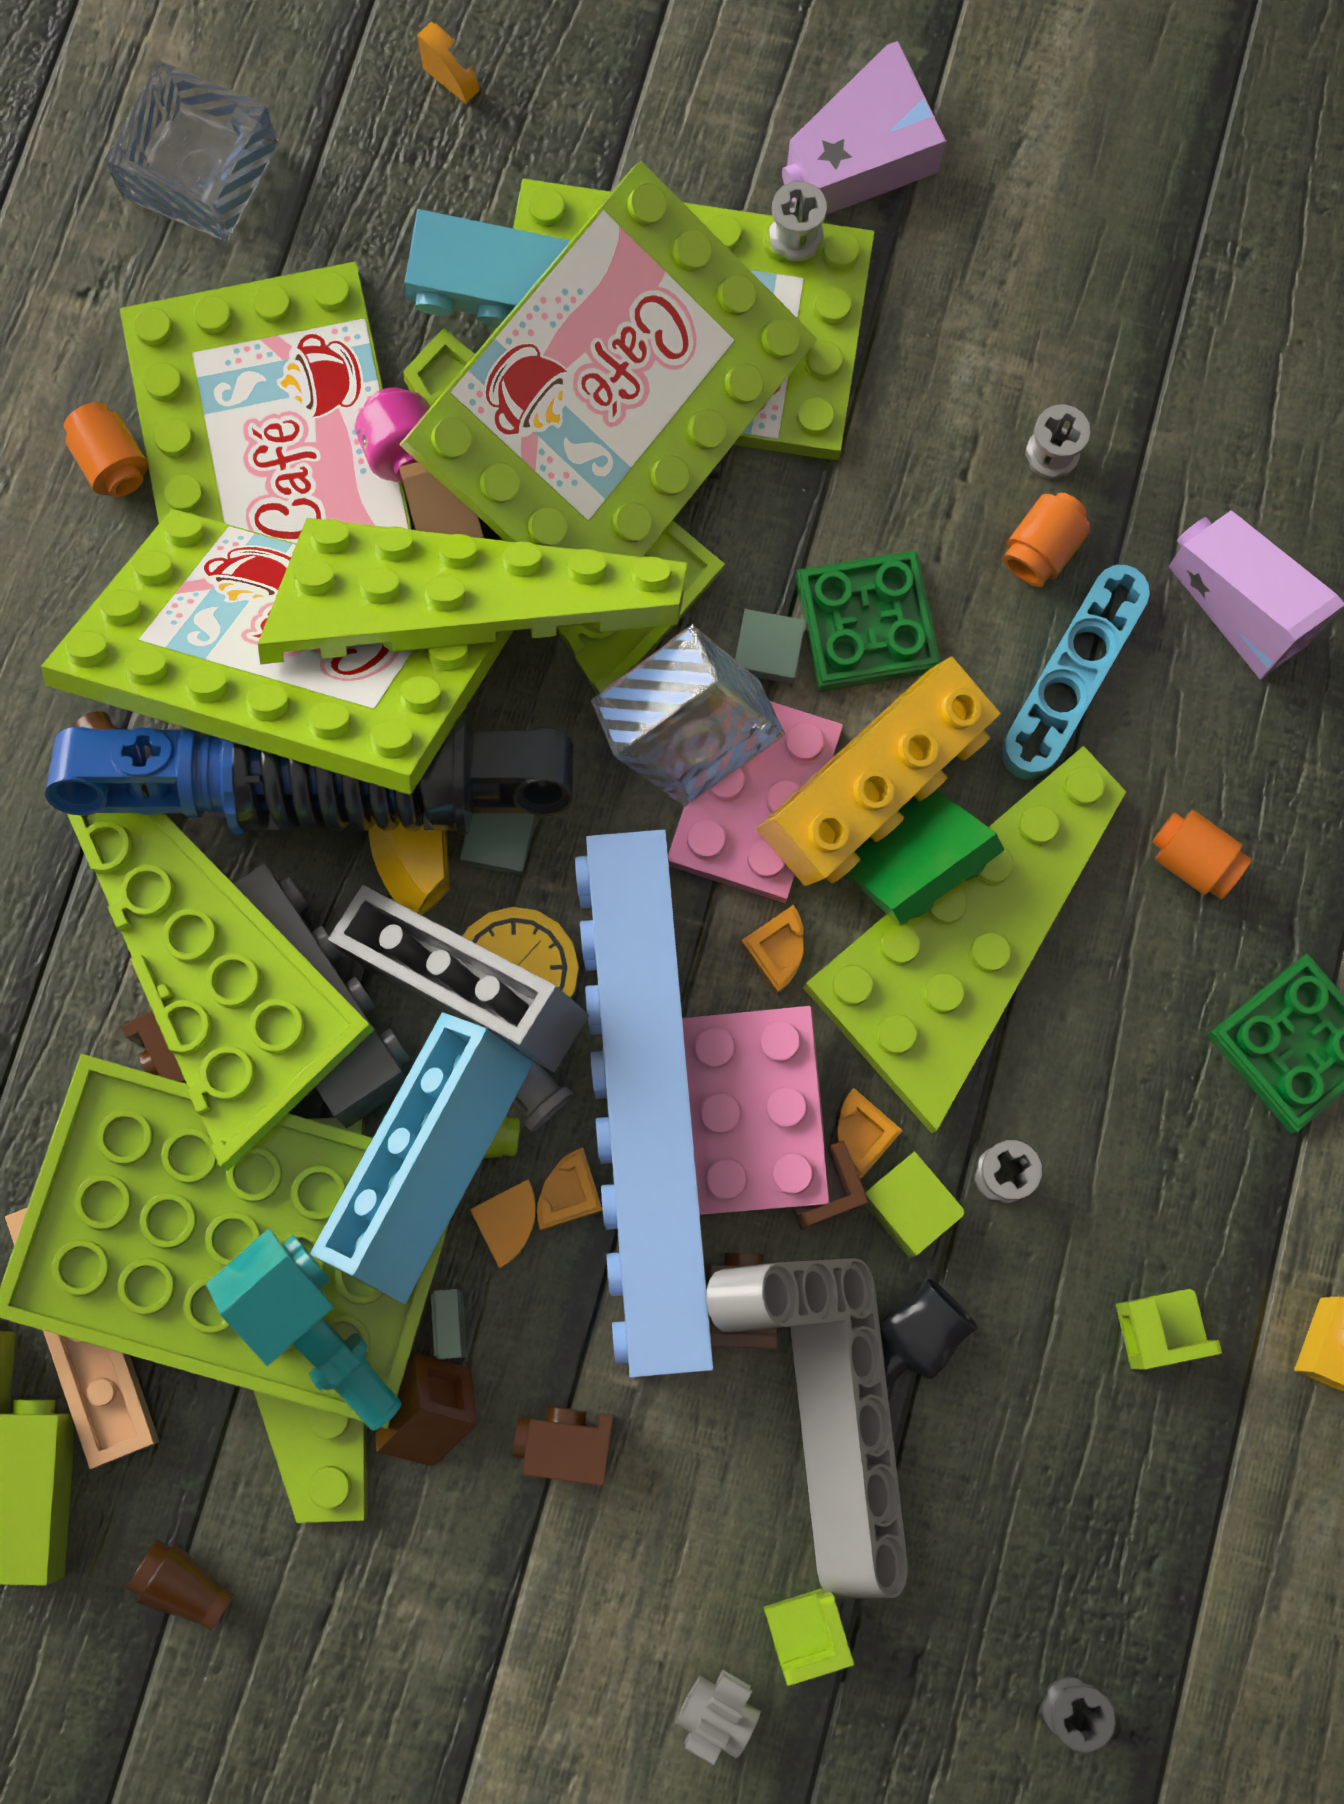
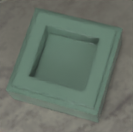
[733,609,805,684]
[460,813,536,876]
[431,1289,467,1359]

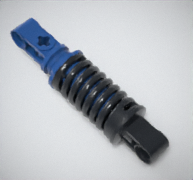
[45,709,573,834]

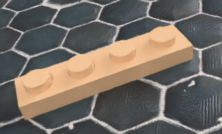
[5,1207,159,1469]

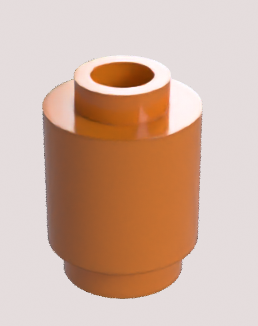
[63,402,149,497]
[1003,492,1091,587]
[1152,809,1252,900]

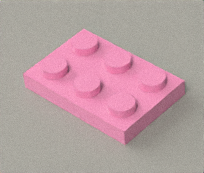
[668,687,843,904]
[682,1006,831,1215]

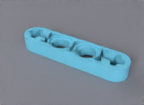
[1001,565,1150,780]

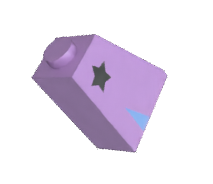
[782,41,946,215]
[1168,510,1344,680]

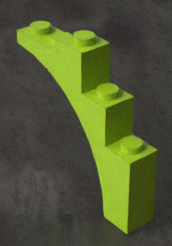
[0,1331,75,1585]

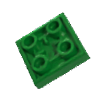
[795,550,941,692]
[843,789,1005,926]
[1207,953,1344,1134]

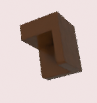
[792,1140,868,1230]
[375,1353,477,1466]

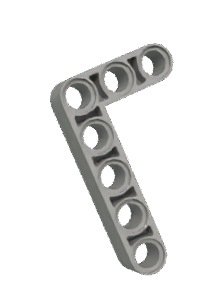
[706,1258,908,1599]

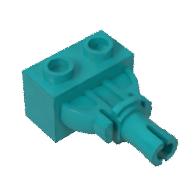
[206,1228,401,1430]

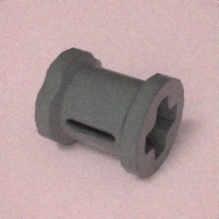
[1041,1676,1116,1752]

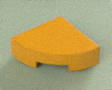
[417,21,480,104]
[741,905,805,995]
[836,1088,903,1180]
[537,1148,603,1231]
[470,1179,536,1269]

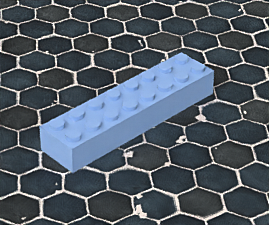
[575,830,713,1377]

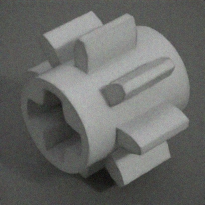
[675,1670,761,1765]

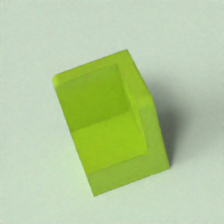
[865,1151,964,1258]
[1116,1289,1222,1370]
[763,1588,854,1686]

